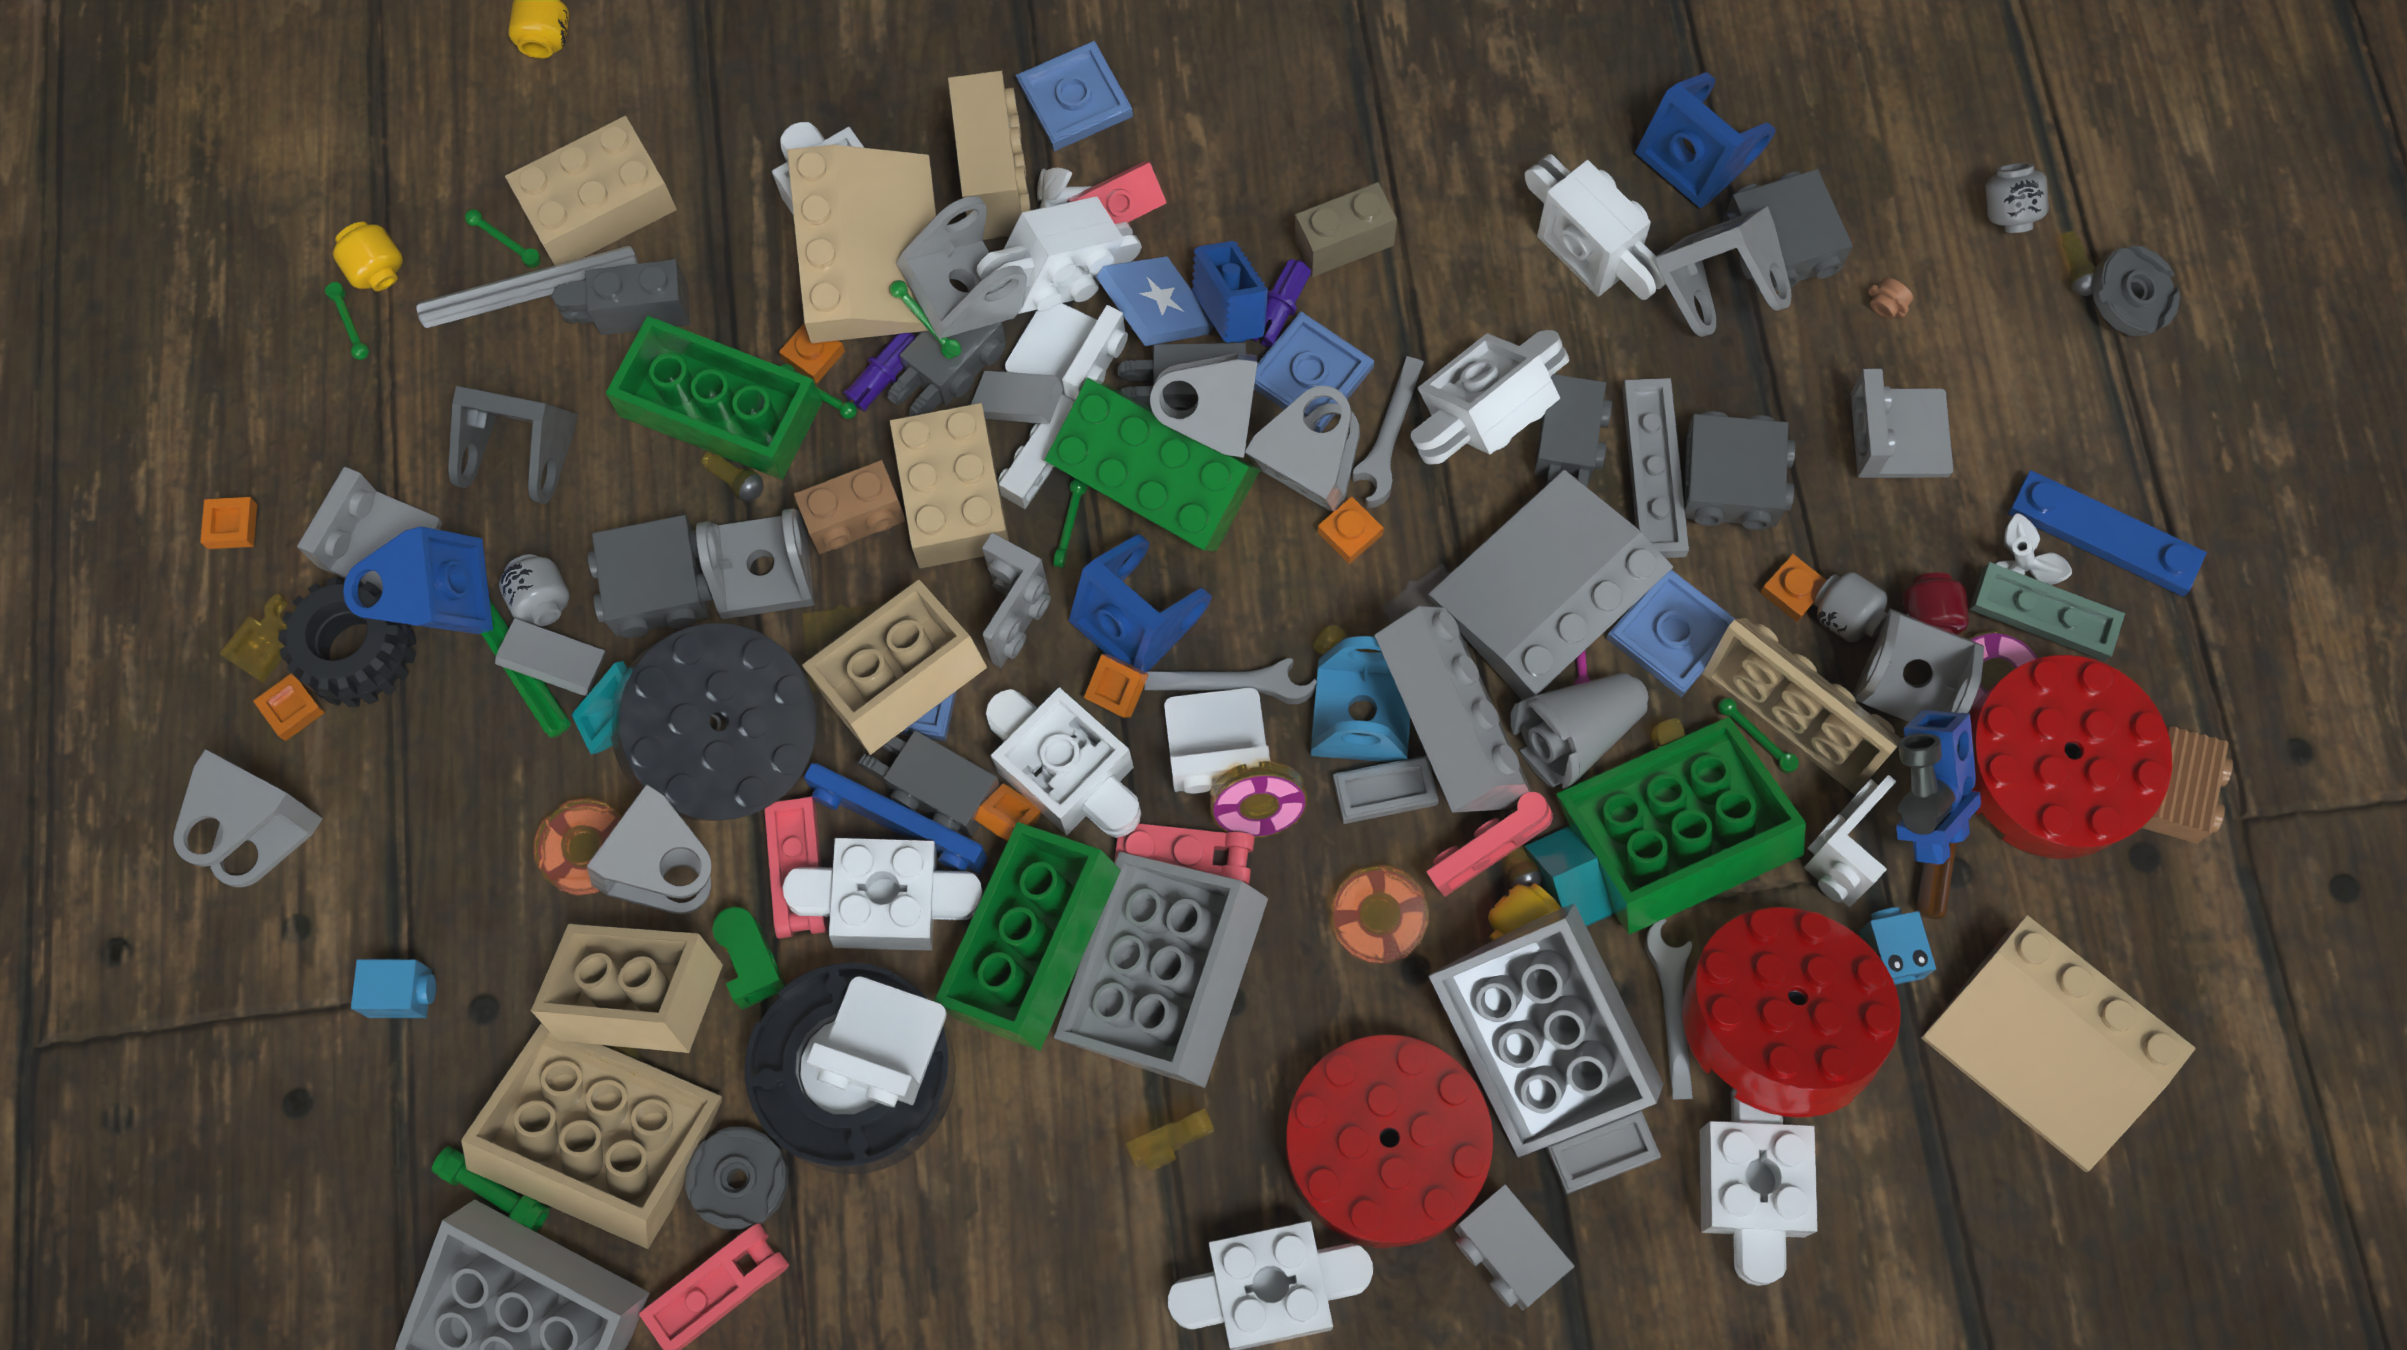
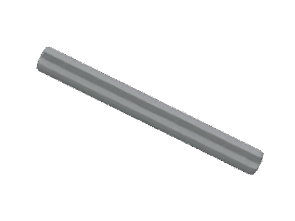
[416,246,638,328]

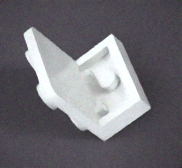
[1005,303,1128,401]
[1164,688,1271,793]
[1804,775,1896,907]
[807,977,947,1107]

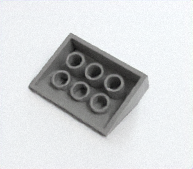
[1427,470,1673,700]
[1375,606,1532,813]
[1054,852,1268,1088]
[1429,903,1663,1157]
[394,1200,649,1350]

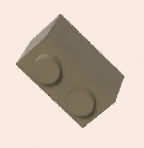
[1294,182,1397,277]

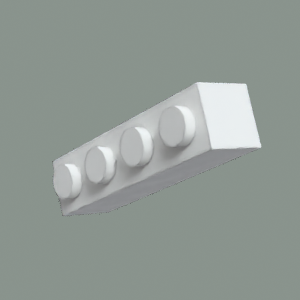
[998,394,1075,509]

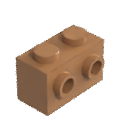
[794,460,906,555]

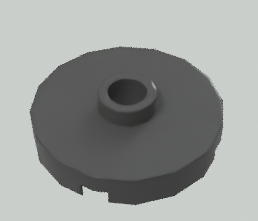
[2092,246,2180,336]
[685,1127,789,1230]

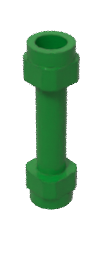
[432,1146,550,1232]

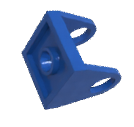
[1635,72,1776,209]
[343,526,493,634]
[1069,534,1212,672]

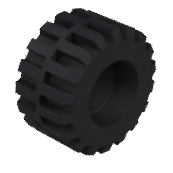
[278,577,416,707]

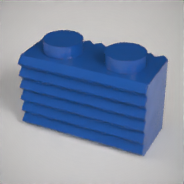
[1191,241,1268,343]

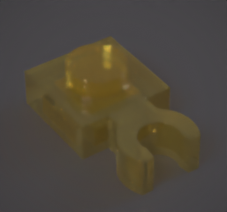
[219,594,296,683]
[1126,1109,1214,1171]

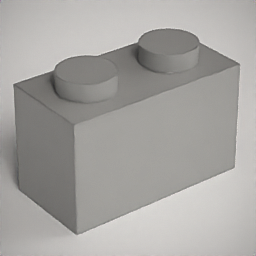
[1454,1185,1575,1311]

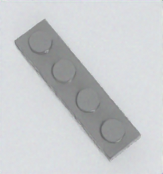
[1622,378,1689,558]

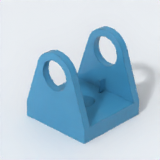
[1311,636,1410,763]

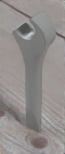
[1352,356,1424,508]
[1144,658,1317,704]
[1644,919,1693,1100]

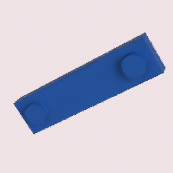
[2008,470,2207,597]
[804,763,988,874]

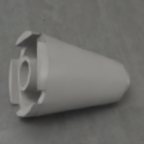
[1511,673,1649,788]

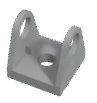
[896,196,1027,339]
[1655,206,1791,337]
[1150,352,1257,458]
[1245,386,1360,513]
[696,508,815,619]
[1852,609,1984,722]
[173,749,323,887]
[587,785,711,914]

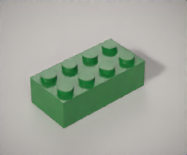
[605,315,823,480]
[1044,377,1261,551]
[934,822,1121,1051]

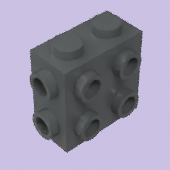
[1723,169,1853,293]
[1683,411,1795,530]
[588,515,713,638]

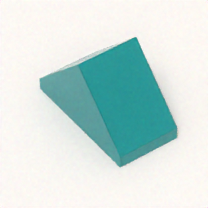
[571,661,628,754]
[1524,826,1613,927]

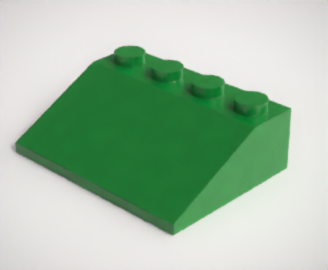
[1556,717,1806,935]

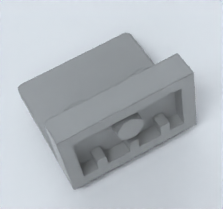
[1850,369,1953,478]
[297,467,442,591]
[982,533,1051,668]

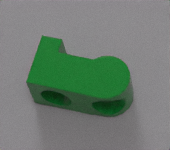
[712,907,786,1010]

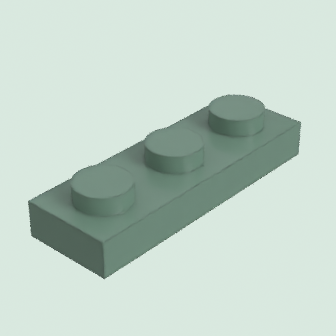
[1969,562,2125,661]

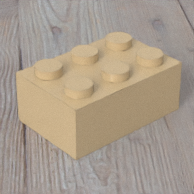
[948,71,1031,240]
[505,116,677,265]
[890,403,1009,569]
[802,580,987,755]
[531,924,723,1053]

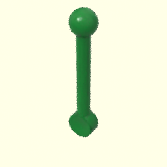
[465,209,541,268]
[889,280,962,359]
[325,282,369,360]
[781,364,857,420]
[1054,479,1088,568]
[1718,697,1799,774]

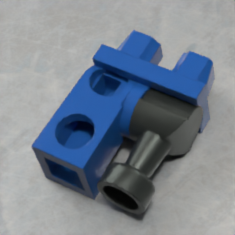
[1896,710,1981,864]

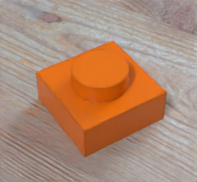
[779,323,845,384]
[1317,496,1384,564]
[200,497,257,549]
[1760,554,1827,622]
[1084,654,1149,718]
[253,674,325,742]
[974,783,1041,841]

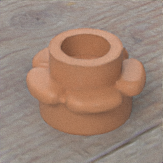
[1869,277,1913,319]

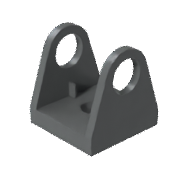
[448,386,578,504]

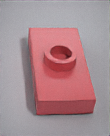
[1067,161,1167,224]

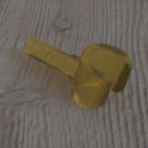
[1313,625,1377,655]
[1651,718,1685,749]

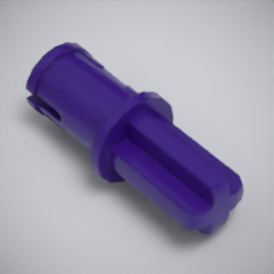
[1252,259,1311,348]
[843,333,916,412]

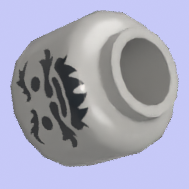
[1985,163,2049,233]
[498,554,570,626]
[1814,572,1888,643]

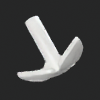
[1037,168,1093,209]
[1996,513,2072,585]

